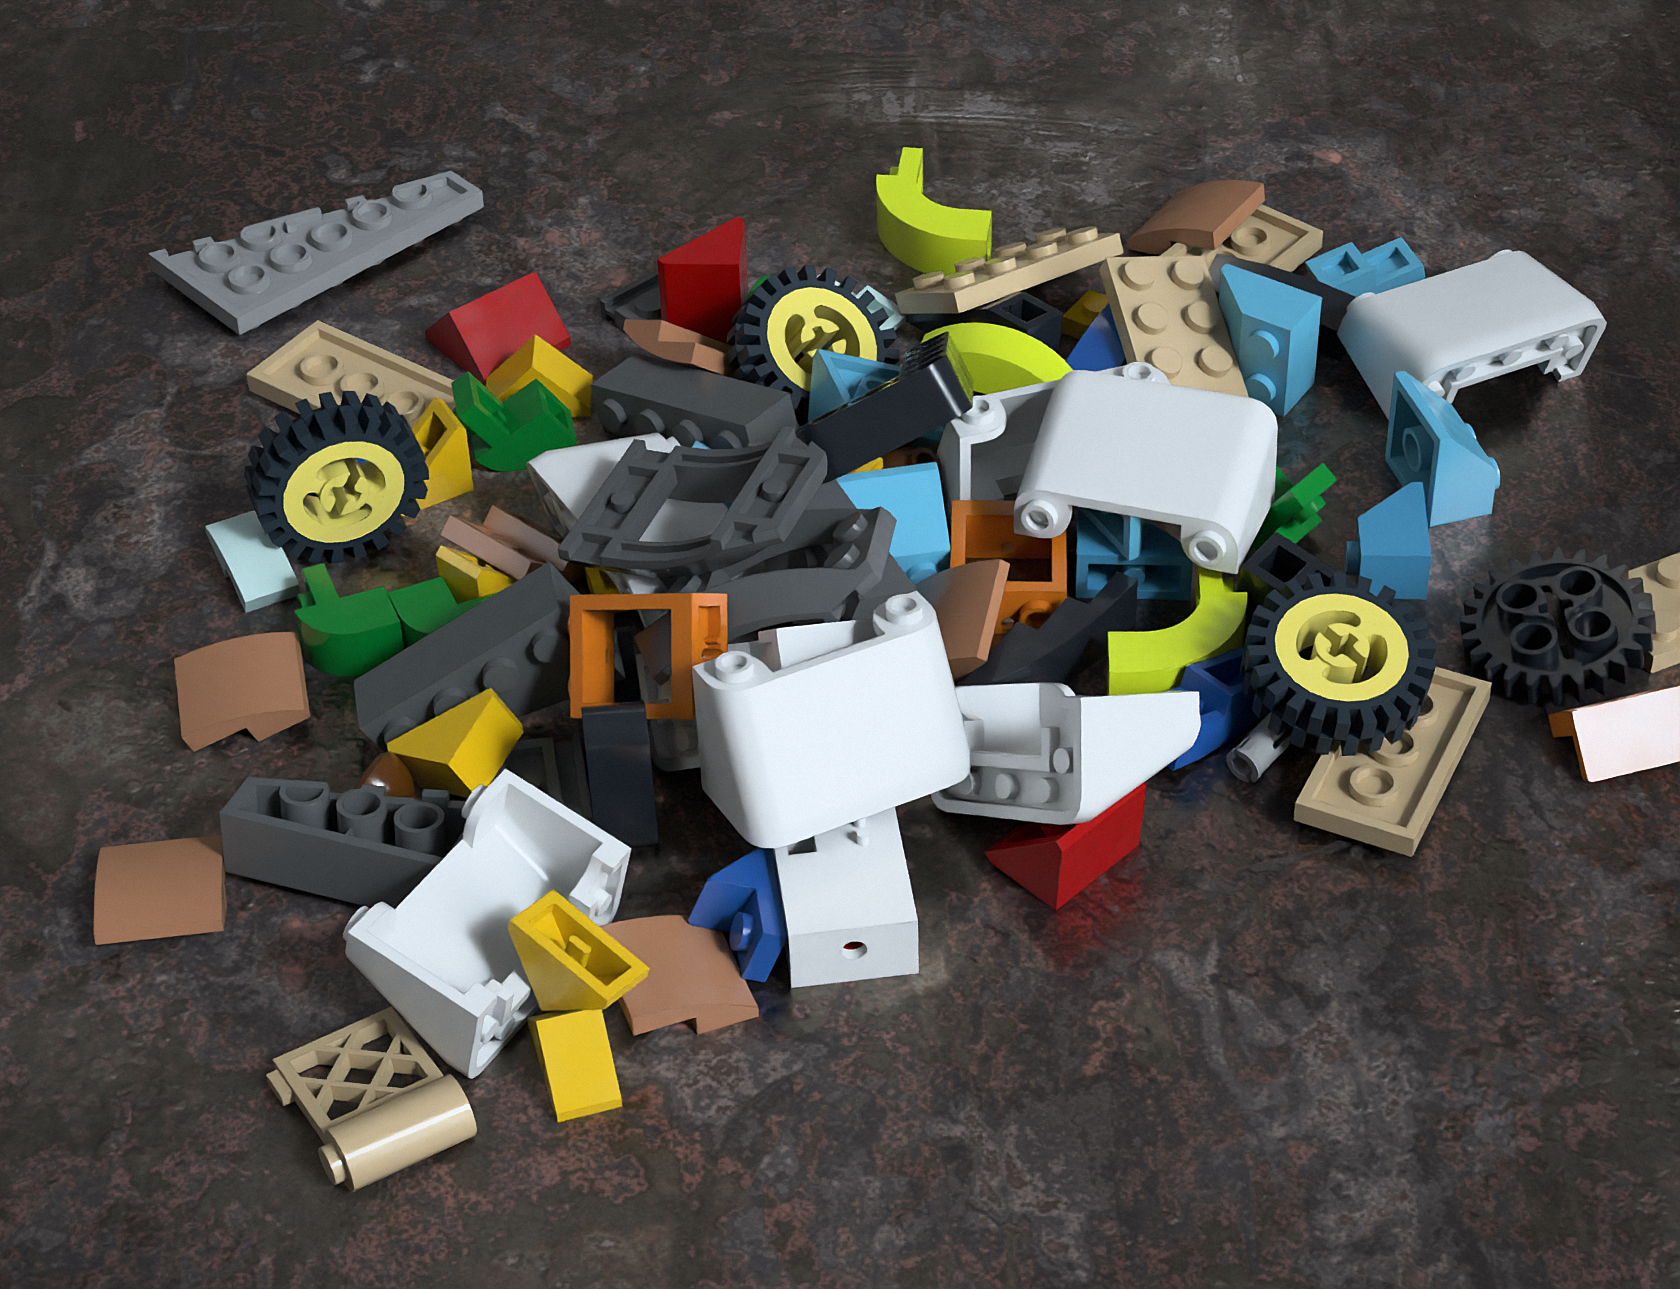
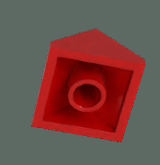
[657,216,748,346]
[425,271,571,387]
[985,782,1147,911]

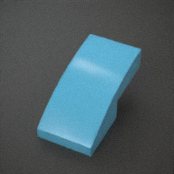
[1305,237,1426,297]

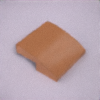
[1127,180,1265,256]
[623,319,740,378]
[440,505,586,583]
[914,559,1010,683]
[174,632,310,752]
[94,834,227,945]
[599,915,759,1036]

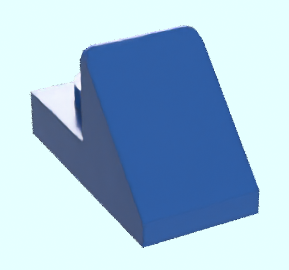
[688,847,788,982]

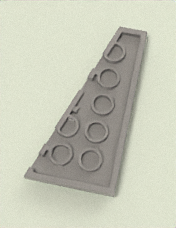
[148,171,484,335]

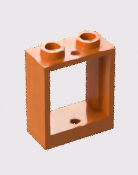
[950,500,1067,634]
[568,593,728,720]

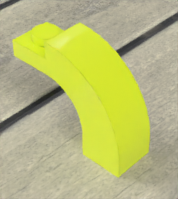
[876,147,992,276]
[900,323,1073,395]
[1106,565,1247,695]

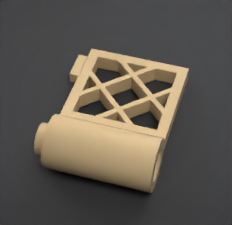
[266,1006,477,1192]

